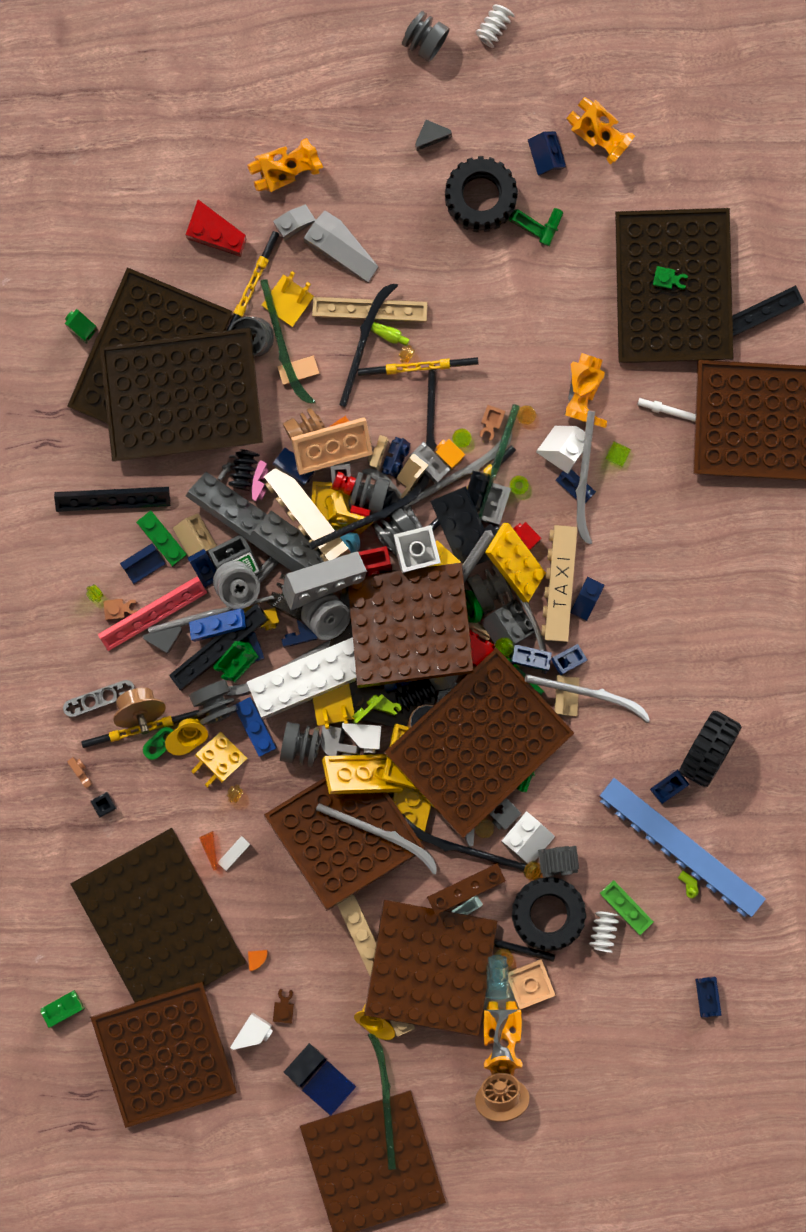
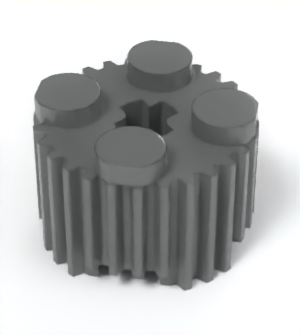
[538,846,579,877]

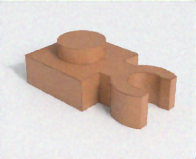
[480,405,506,441]
[103,599,137,620]
[67,757,93,789]

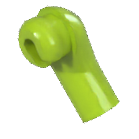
[678,870,699,899]

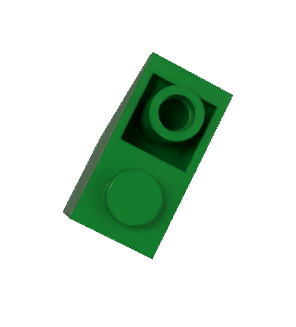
[65,309,98,344]

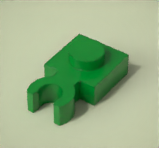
[653,266,688,290]

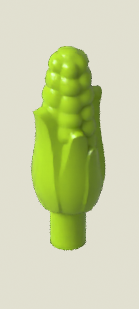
[370,322,410,346]

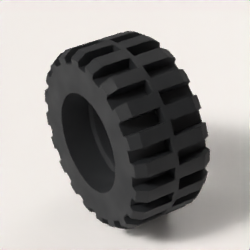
[445,156,518,233]
[679,711,742,787]
[512,877,586,951]

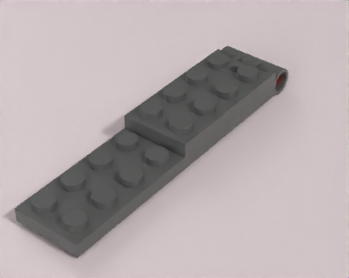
[186,472,324,572]

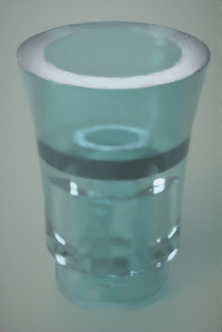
[485,955,511,999]

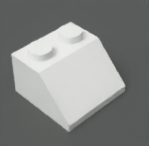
[536,426,585,474]
[394,525,441,573]
[342,723,381,754]
[501,811,555,866]
[230,1013,273,1050]

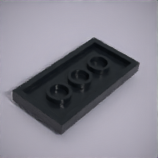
[430,486,490,565]

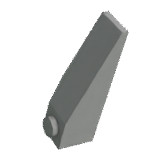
[304,211,378,282]

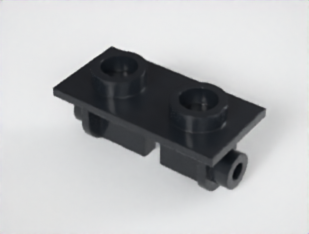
[467,471,490,512]

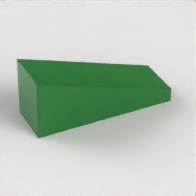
[508,209,545,238]

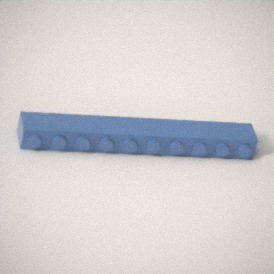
[599,778,766,917]

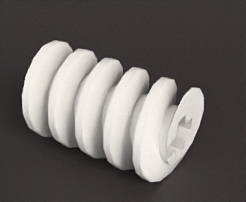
[476,4,515,48]
[589,911,620,953]

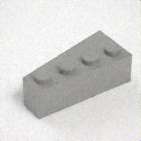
[282,551,367,610]

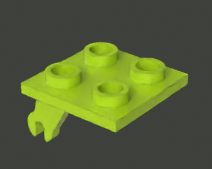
[352,694,401,724]

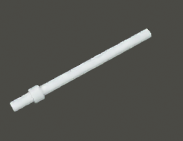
[637,398,695,422]

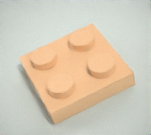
[505,959,556,1009]

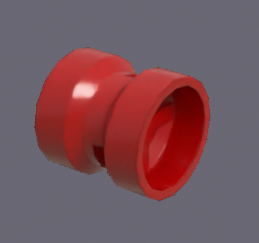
[331,471,356,496]

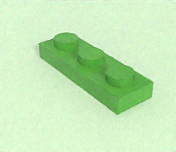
[600,880,654,935]

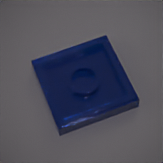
[302,1060,356,1116]

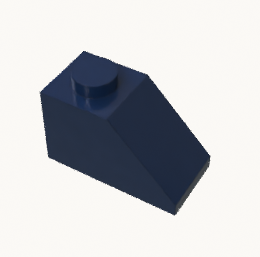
[570,576,605,621]

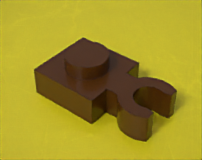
[273,989,294,1024]

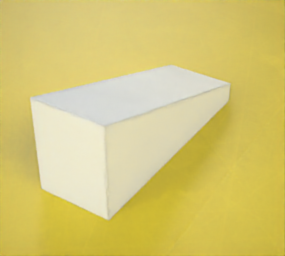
[218,836,251,871]

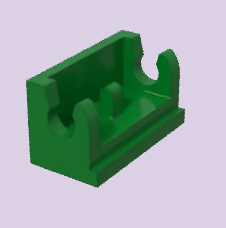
[213,641,258,683]
[40,990,85,1028]

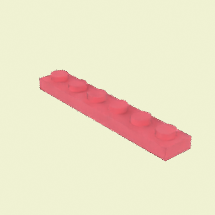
[98,576,207,651]

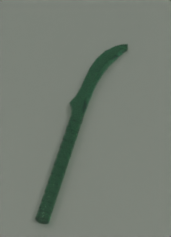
[260,279,315,404]
[479,404,520,520]
[368,1034,396,1170]

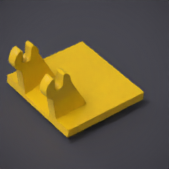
[261,271,314,327]
[325,491,373,534]
[313,683,354,729]
[191,731,248,788]

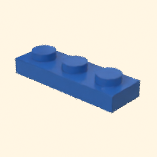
[189,608,246,642]
[233,697,276,757]

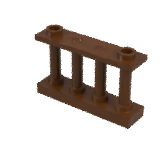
[427,863,506,915]

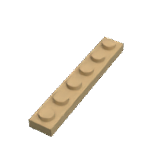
[312,297,427,322]

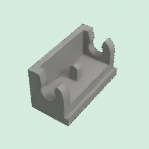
[408,442,451,484]
[480,483,511,527]

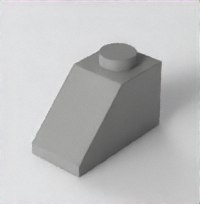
[273,204,316,241]

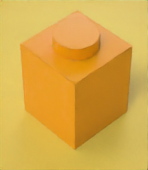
[436,439,466,470]

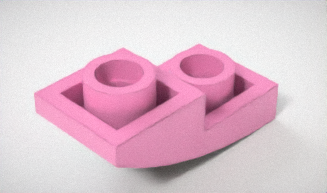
[252,460,269,503]

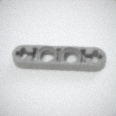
[63,680,135,717]

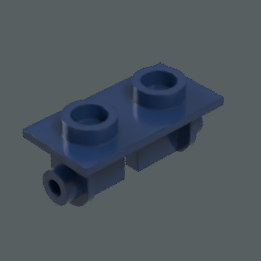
[381,437,411,478]
[555,469,596,504]

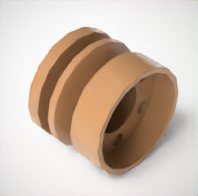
[282,407,326,441]

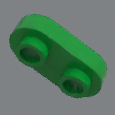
[465,589,483,623]
[143,727,174,760]

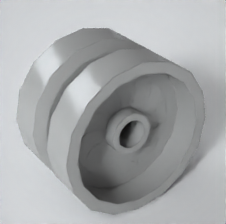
[213,561,260,609]
[301,593,351,640]

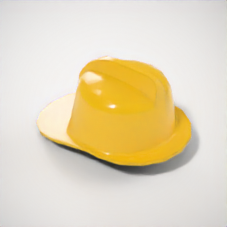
[165,718,208,756]
[354,1003,395,1040]

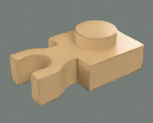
[368,435,389,470]

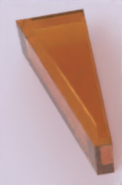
[199,831,218,870]

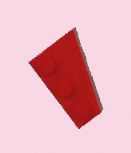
[185,199,247,257]

